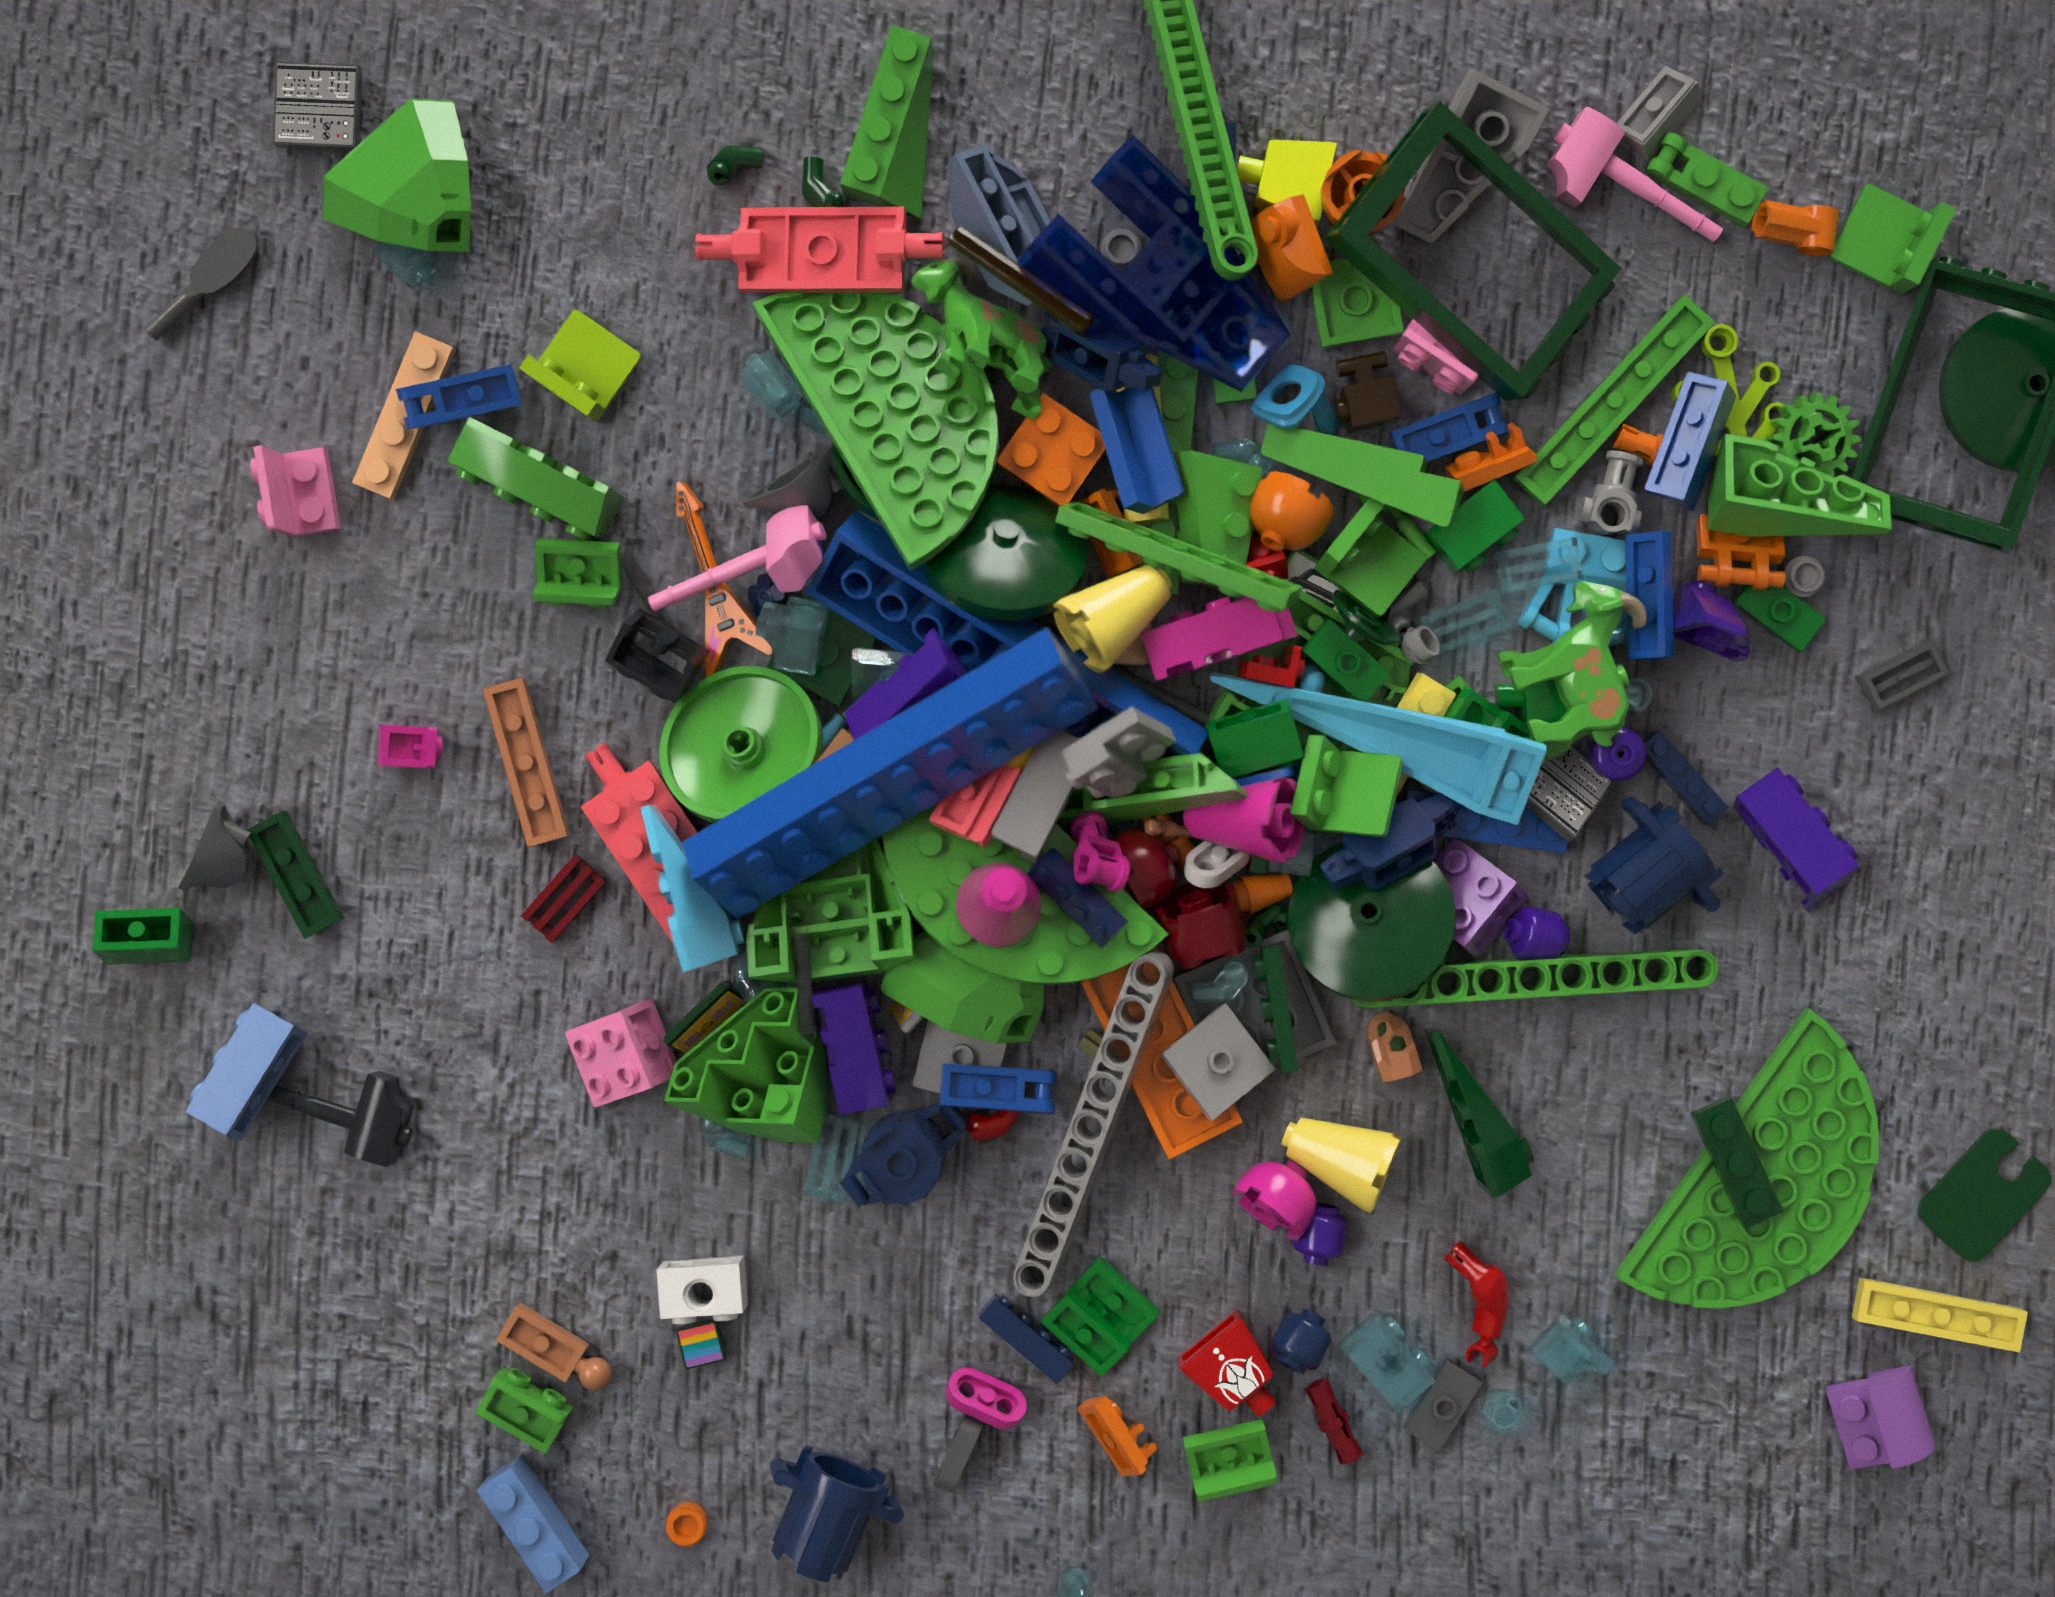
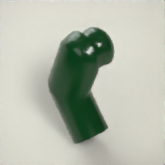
[707,146,764,186]
[1243,903,1288,948]

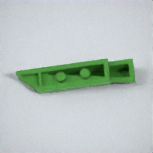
[1057,753,1247,830]

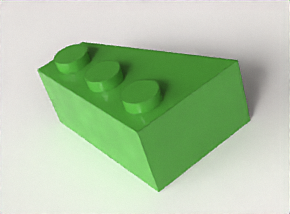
[1173,450,1263,591]

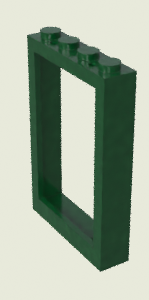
[1324,101,1622,401]
[1851,257,2055,553]

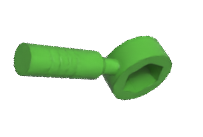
[1358,493,1437,560]

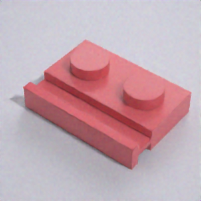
[929,764,1023,848]

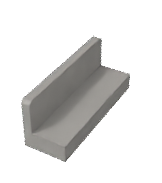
[992,730,1079,865]

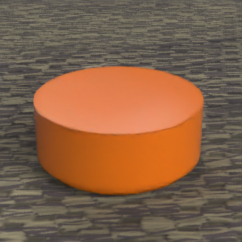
[666,1502,708,1547]

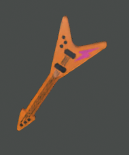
[676,482,777,677]

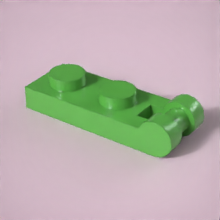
[1646,132,1768,228]

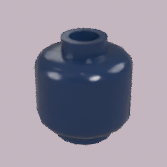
[1271,1309,1332,1375]

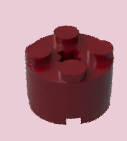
[1154,881,1247,969]

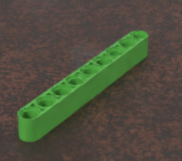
[1348,947,1719,1008]

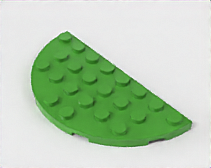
[752,292,998,571]
[882,802,1168,985]
[1613,1007,1879,1308]

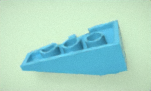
[640,805,746,972]

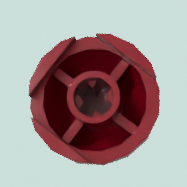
[1108,829,1181,911]

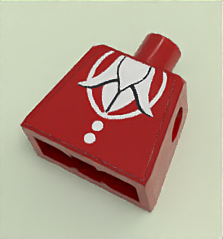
[1177,1309,1276,1416]

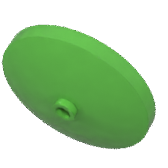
[659,666,823,823]

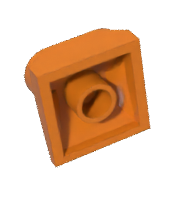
[1239,194,1333,304]

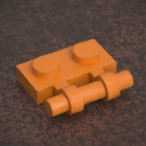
[1696,514,1785,590]

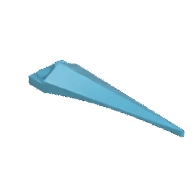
[1209,672,1547,825]

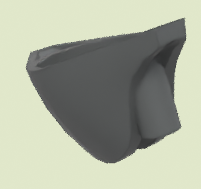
[743,442,841,520]
[178,801,254,890]

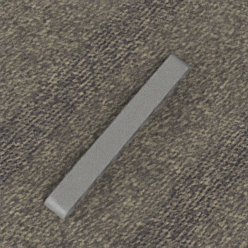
[1013,950,1174,1297]

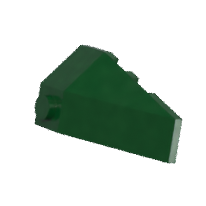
[1424,1028,1534,1199]

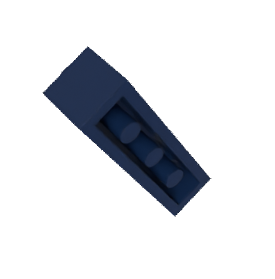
[1643,730,1729,825]
[1027,847,1128,948]
[978,1293,1074,1384]

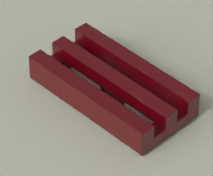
[521,854,608,943]

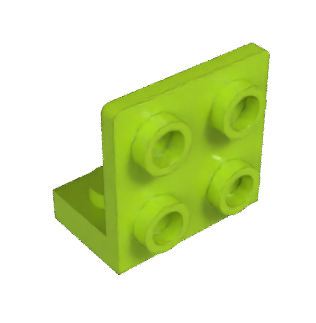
[519,309,642,423]

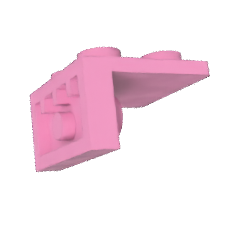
[1392,319,1479,395]
[250,445,341,538]
[565,998,677,1107]

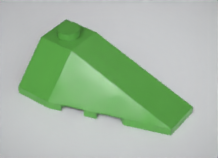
[1708,433,1892,537]

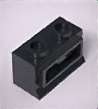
[605,608,710,704]

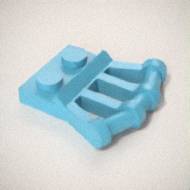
[1517,528,1628,647]

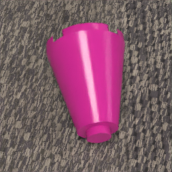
[1183,778,1305,863]
[956,862,1041,947]

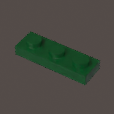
[247,811,345,939]
[1254,944,1299,1074]
[1690,1096,1784,1229]

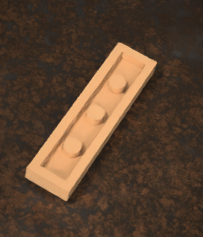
[352,331,456,500]

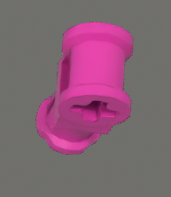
[1070,811,1130,892]

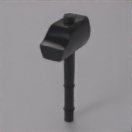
[267,1071,414,1167]

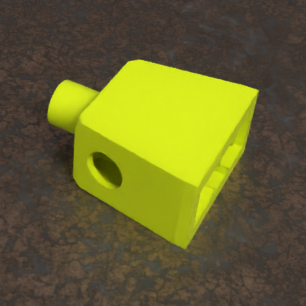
[1237,140,1337,228]

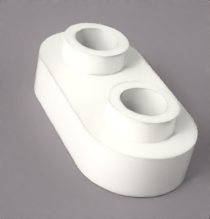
[1184,841,1251,888]

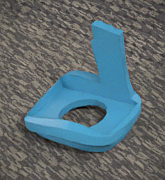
[1251,364,1341,435]

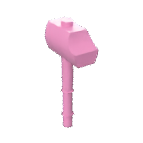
[1547,106,1723,242]
[648,505,826,612]

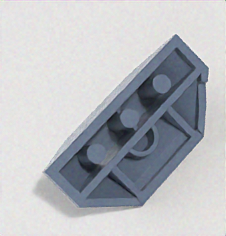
[950,144,1066,306]

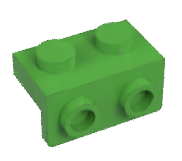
[533,538,622,608]
[475,1367,573,1454]
[1183,1418,1278,1502]

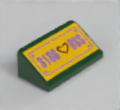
[663,980,747,1055]

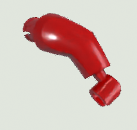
[1444,1241,1510,1368]

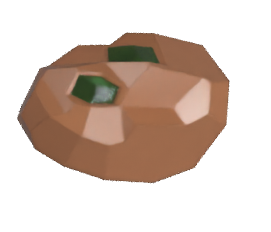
[1368,1011,1423,1082]

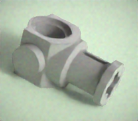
[1577,450,1644,536]

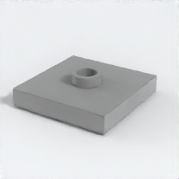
[1159,1003,1276,1121]
[912,1020,1007,1093]

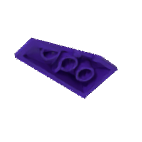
[1673,580,1750,662]

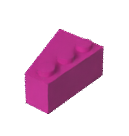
[1141,595,1298,681]

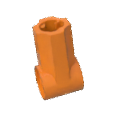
[1751,200,1839,256]

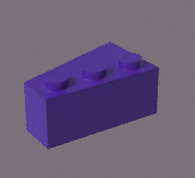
[844,628,970,740]
[1733,767,1859,912]
[812,980,897,1115]

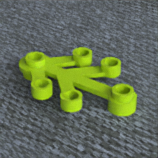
[1671,324,1784,458]

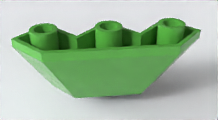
[322,98,471,252]
[880,930,1044,1044]
[664,988,828,1143]

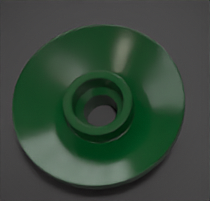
[1331,590,1401,647]

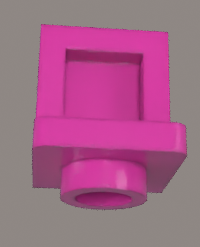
[377,724,443,769]

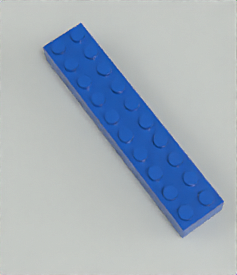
[805,510,1208,760]
[682,627,1098,919]

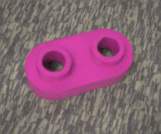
[945,1367,1027,1430]

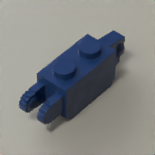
[1041,309,1163,391]
[1320,792,1456,891]

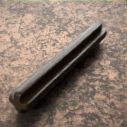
[948,226,1095,335]

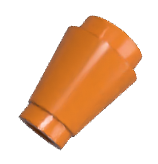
[1231,872,1293,915]

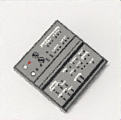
[273,61,362,151]
[1525,746,1614,842]

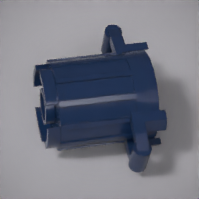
[1584,797,1724,935]
[840,1102,969,1208]
[770,1446,904,1582]

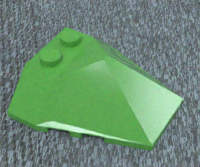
[746,838,914,984]

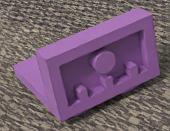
[1434,838,1529,960]

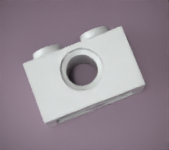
[656,1256,748,1324]

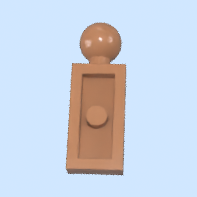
[495,1302,612,1391]

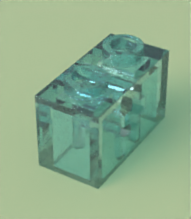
[1339,1310,1436,1414]

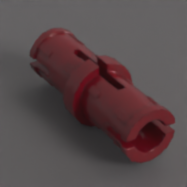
[1304,1377,1363,1465]

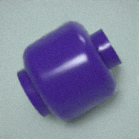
[1586,728,1647,781]
[1504,907,1570,960]
[1291,1202,1349,1266]

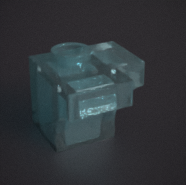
[756,596,830,676]
[1528,1312,1616,1386]

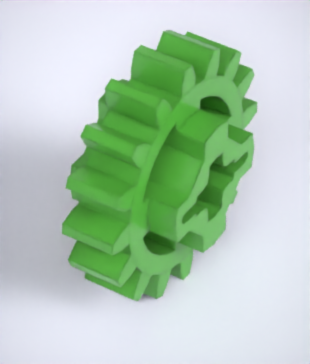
[1766,393,1862,477]

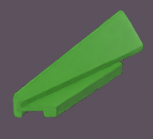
[1261,423,1465,527]

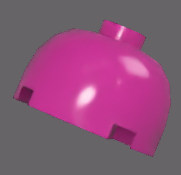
[1231,1161,1316,1241]

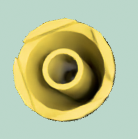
[1053,565,1172,673]
[1281,1117,1402,1213]

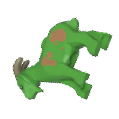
[911,257,1053,419]
[1496,581,1647,763]

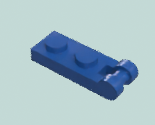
[396,364,522,430]
[1389,392,1509,463]
[939,1063,1057,1115]

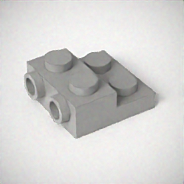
[1062,707,1176,798]

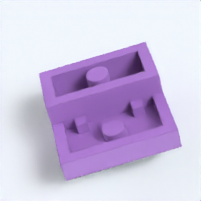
[1826,1365,1935,1470]

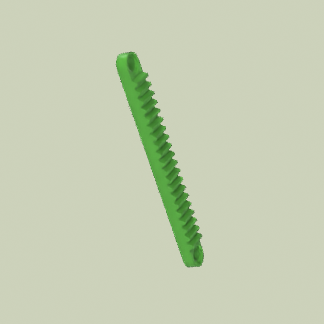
[1144,0,1258,280]

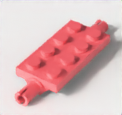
[695,206,945,293]
[581,742,744,960]

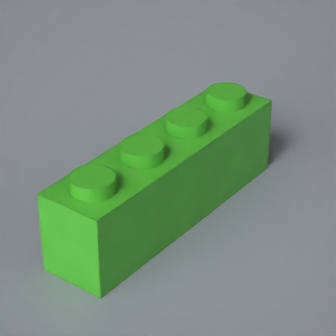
[840,25,934,221]
[447,417,624,541]

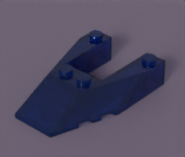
[1017,134,1291,392]

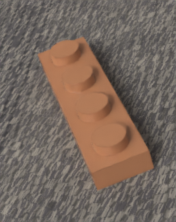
[483,678,570,847]

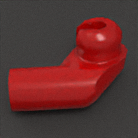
[965,1111,1021,1141]

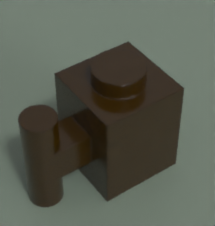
[1335,351,1402,433]

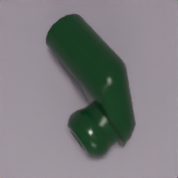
[802,157,843,207]

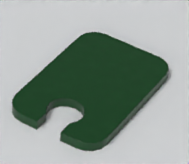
[1917,1128,2051,1262]

